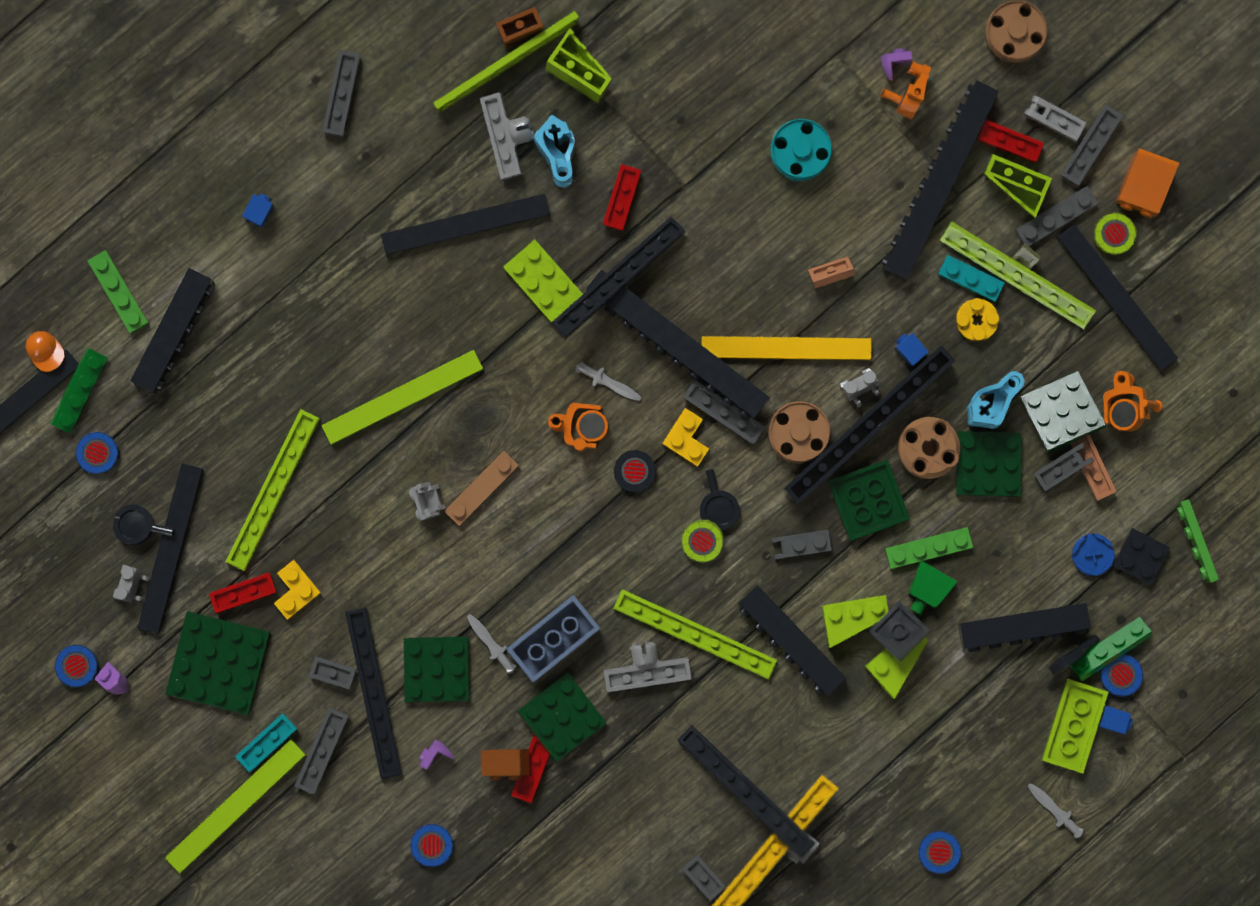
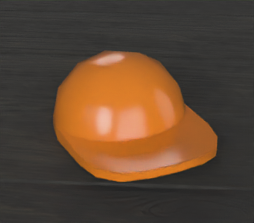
[25,331,65,372]

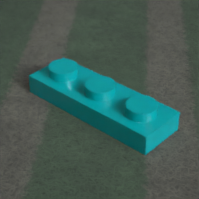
[938,255,1004,302]
[235,713,298,772]

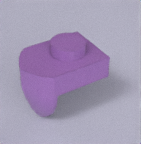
[881,49,912,81]
[95,662,129,694]
[419,739,454,770]

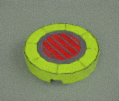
[1094,213,1136,255]
[681,520,724,562]

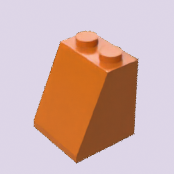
[1116,148,1179,218]

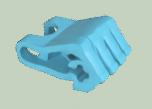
[534,115,575,188]
[966,371,1025,429]

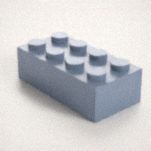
[507,595,600,683]

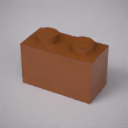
[496,7,544,47]
[481,749,530,780]

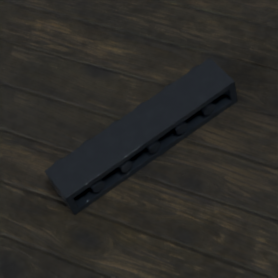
[130,268,215,394]
[738,585,846,696]
[958,603,1091,652]

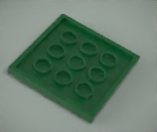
[165,611,270,715]

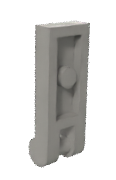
[1024,96,1087,142]

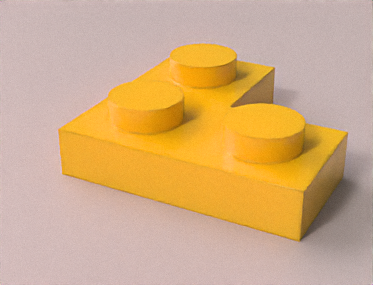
[662,408,709,467]
[274,560,321,620]

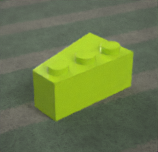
[545,29,612,103]
[984,154,1052,218]
[821,595,889,648]
[864,637,928,699]

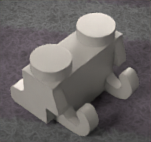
[839,368,880,407]
[409,482,446,521]
[113,565,150,603]

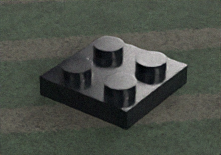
[1112,528,1170,585]
[869,601,930,662]

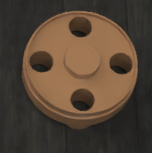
[985,0,1047,63]
[768,401,830,464]
[898,417,960,479]

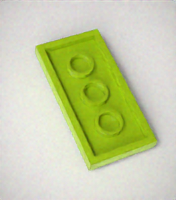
[503,240,583,322]
[1041,679,1108,774]

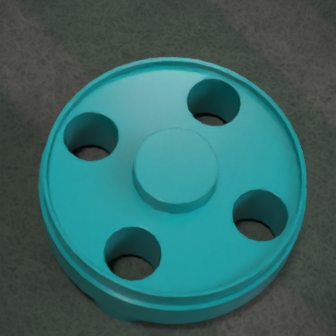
[770,119,832,181]

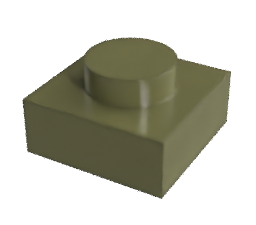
[1012,243,1040,269]

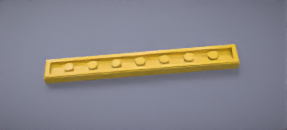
[701,336,871,360]
[712,775,839,906]

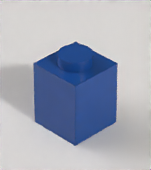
[242,193,275,229]
[894,333,929,367]
[1098,706,1133,734]

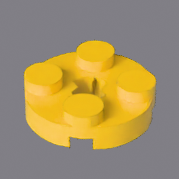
[956,298,999,341]

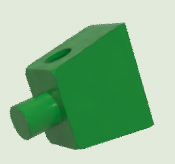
[908,561,957,615]

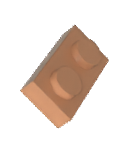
[808,257,855,288]

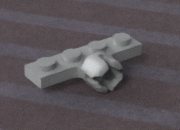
[480,92,534,180]
[604,642,691,692]

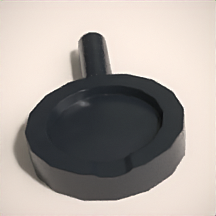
[700,469,740,531]
[113,504,175,545]
[1048,635,1100,674]

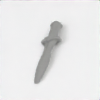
[576,361,641,401]
[467,614,516,674]
[1028,783,1084,838]

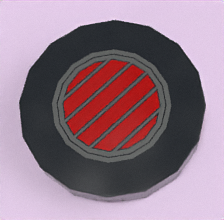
[614,450,656,492]

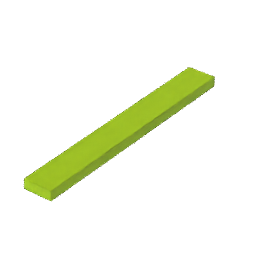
[433,11,579,113]
[940,221,1096,329]
[321,350,483,445]
[225,409,320,571]
[613,589,777,680]
[165,739,306,874]

